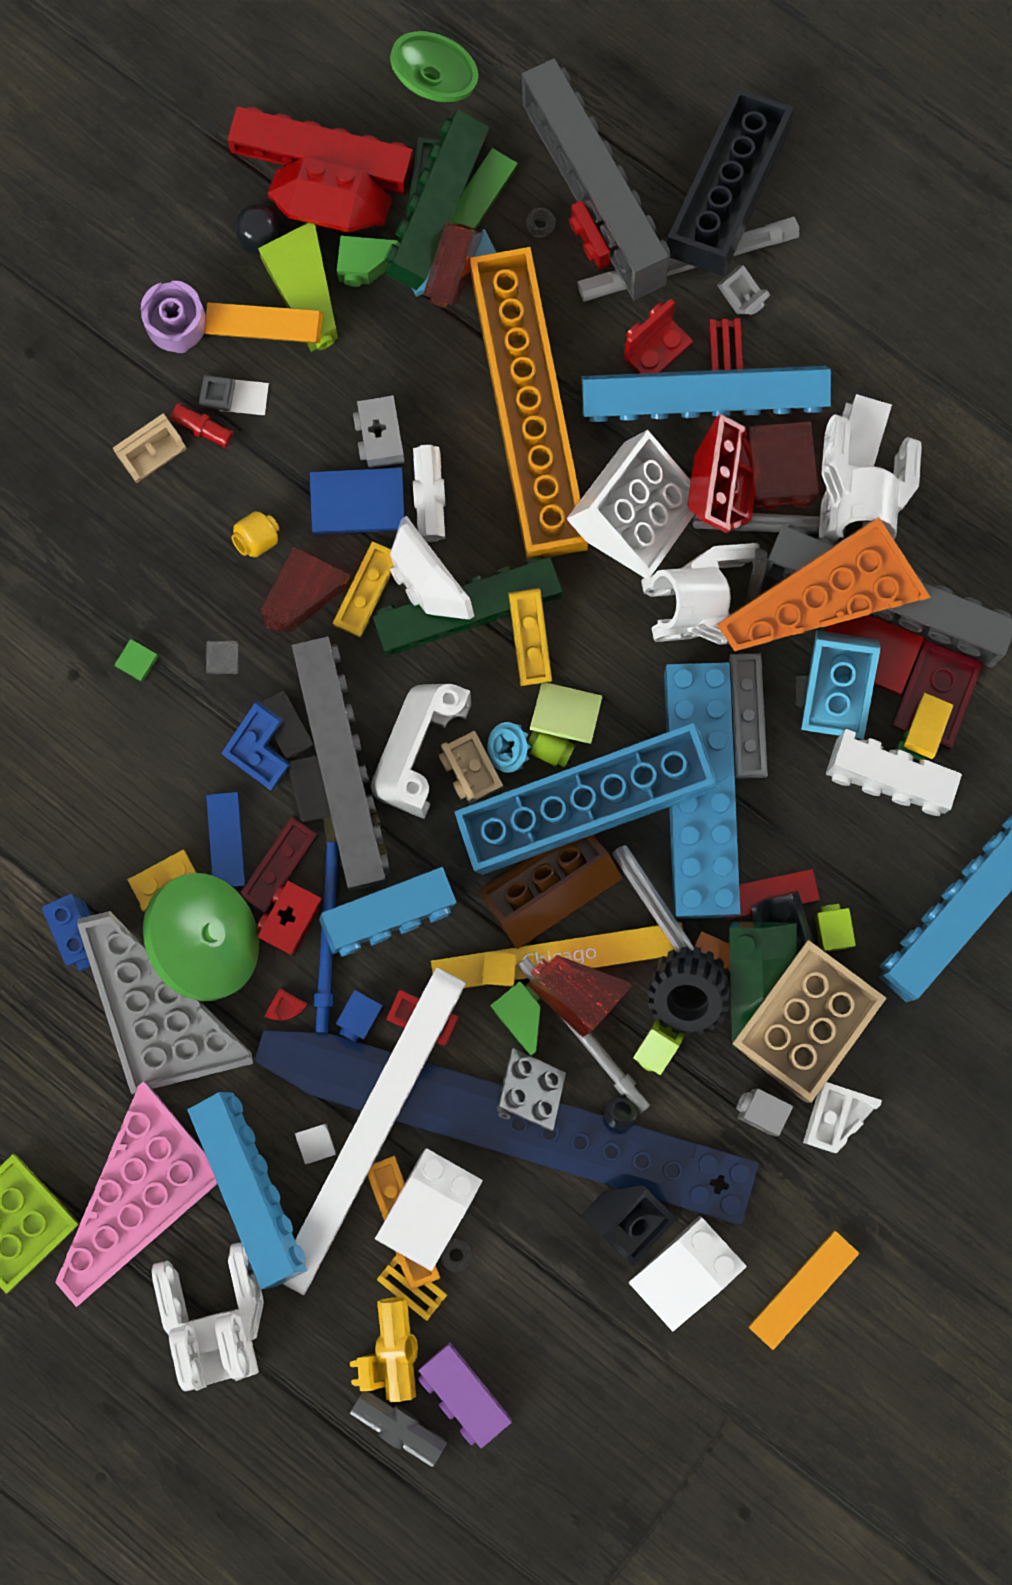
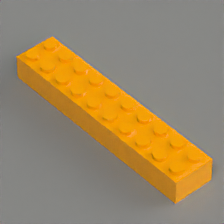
[470,247,588,560]

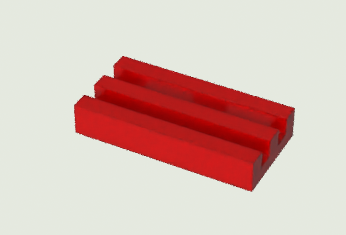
[709,318,743,370]

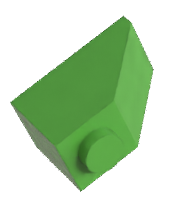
[337,236,397,287]
[490,982,541,1056]

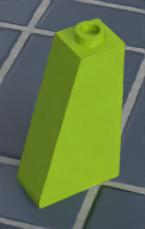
[258,223,338,352]

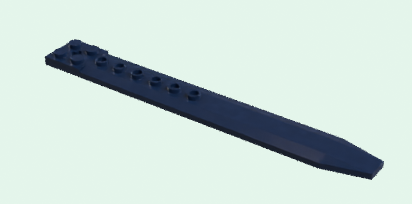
[254,1031,759,1225]

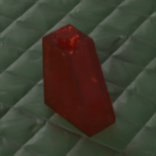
[423,222,484,308]
[259,547,351,633]
[527,955,632,1038]

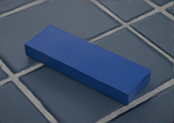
[206,792,246,888]

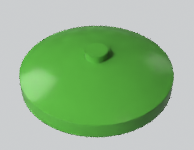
[143,873,259,1001]

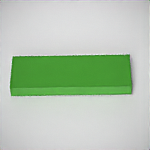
[448,148,518,238]

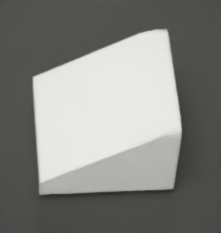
[295,1124,336,1164]

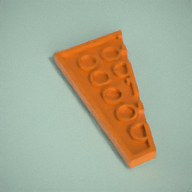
[717,517,931,651]

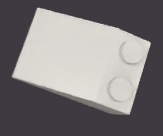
[375,1148,483,1271]
[628,1216,747,1331]

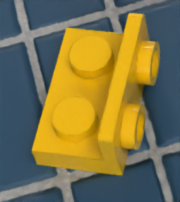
[128,849,197,912]

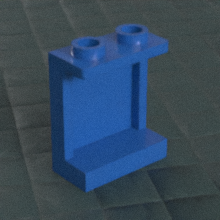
[42,894,92,972]

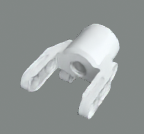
[819,414,921,543]
[641,543,762,644]
[152,1242,264,1391]

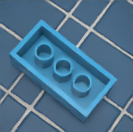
[319,867,457,957]

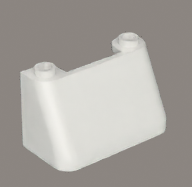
[371,684,471,819]

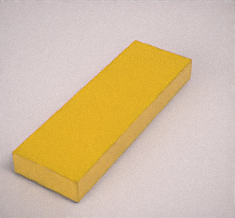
[333,541,394,638]
[508,588,552,686]

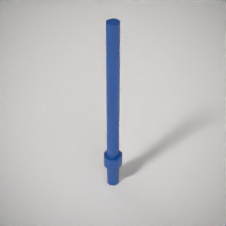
[314,842,339,1033]

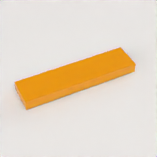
[204,303,323,344]
[367,1156,440,1290]
[748,1231,860,1350]

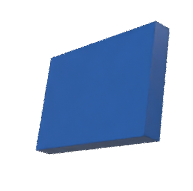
[310,468,405,535]

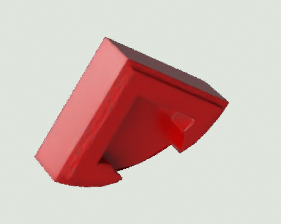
[265,989,308,1021]

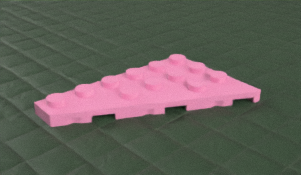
[55,1081,217,1307]

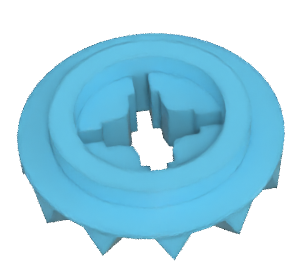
[487,722,532,773]

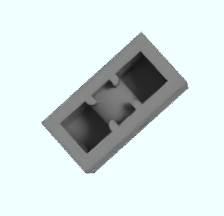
[353,396,405,469]
[736,1088,793,1136]

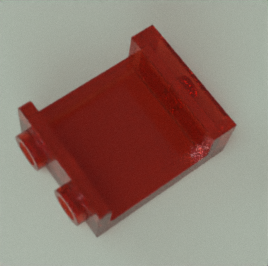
[746,422,819,510]

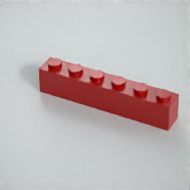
[227,107,414,195]

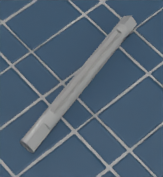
[577,217,799,302]

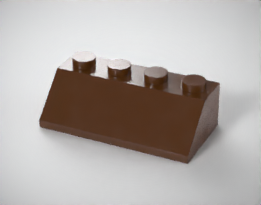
[477,835,622,949]

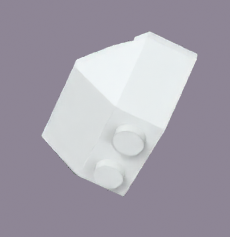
[390,516,474,619]

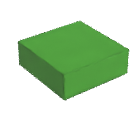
[114,639,159,683]

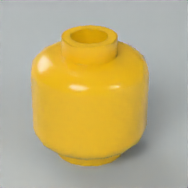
[231,511,279,558]

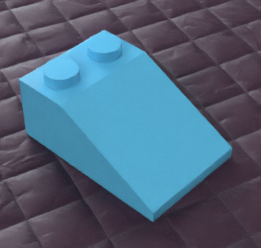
[801,630,880,739]

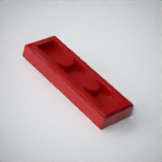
[726,869,820,920]

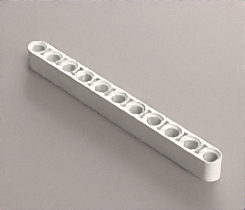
[283,968,466,1295]

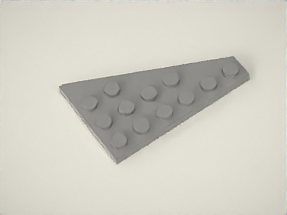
[77,911,253,1094]

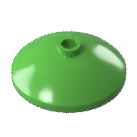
[390,31,478,102]

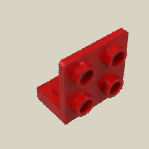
[623,299,693,374]

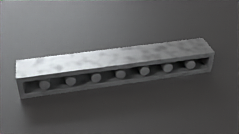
[292,636,391,891]

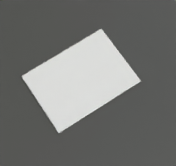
[219,380,269,415]

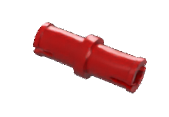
[170,403,234,449]

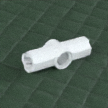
[413,445,446,542]

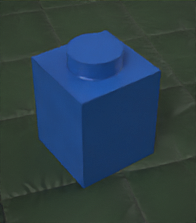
[336,990,384,1042]

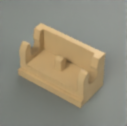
[113,413,187,483]

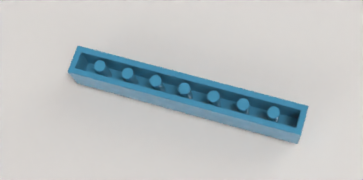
[581,366,831,422]

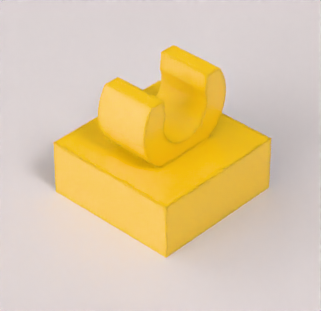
[350,1353,385,1391]

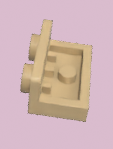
[438,731,503,804]

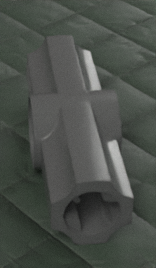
[349,1391,448,1467]

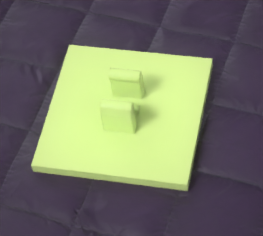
[530,682,602,744]

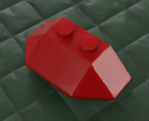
[268,157,392,232]
[687,414,758,533]

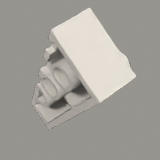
[826,729,962,816]

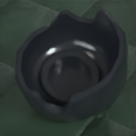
[236,204,281,255]

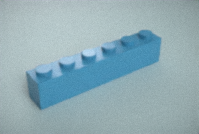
[187,1092,308,1290]

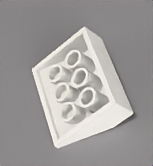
[567,430,695,579]

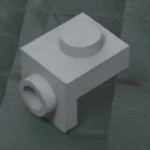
[717,265,770,315]

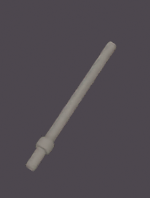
[518,957,650,1113]

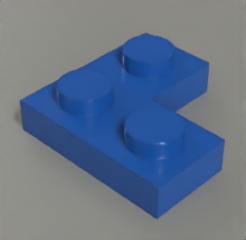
[221,702,291,790]

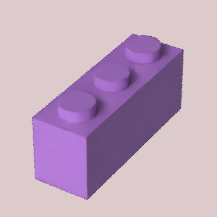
[418,1342,512,1448]

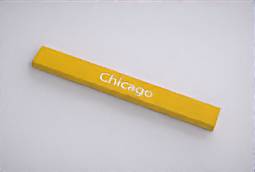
[431,922,683,988]

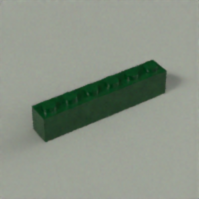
[384,109,489,290]
[373,556,562,657]

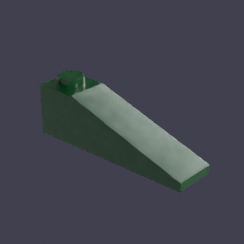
[730,922,797,1049]

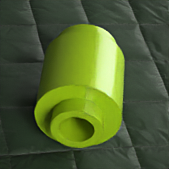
[527,731,575,767]

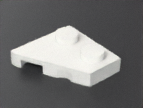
[803,1082,882,1153]

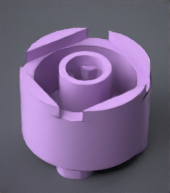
[141,281,206,353]

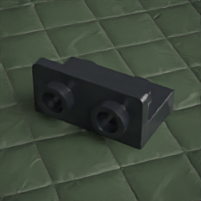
[751,891,815,954]

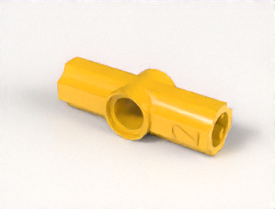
[375,1297,418,1402]

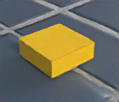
[482,952,516,987]

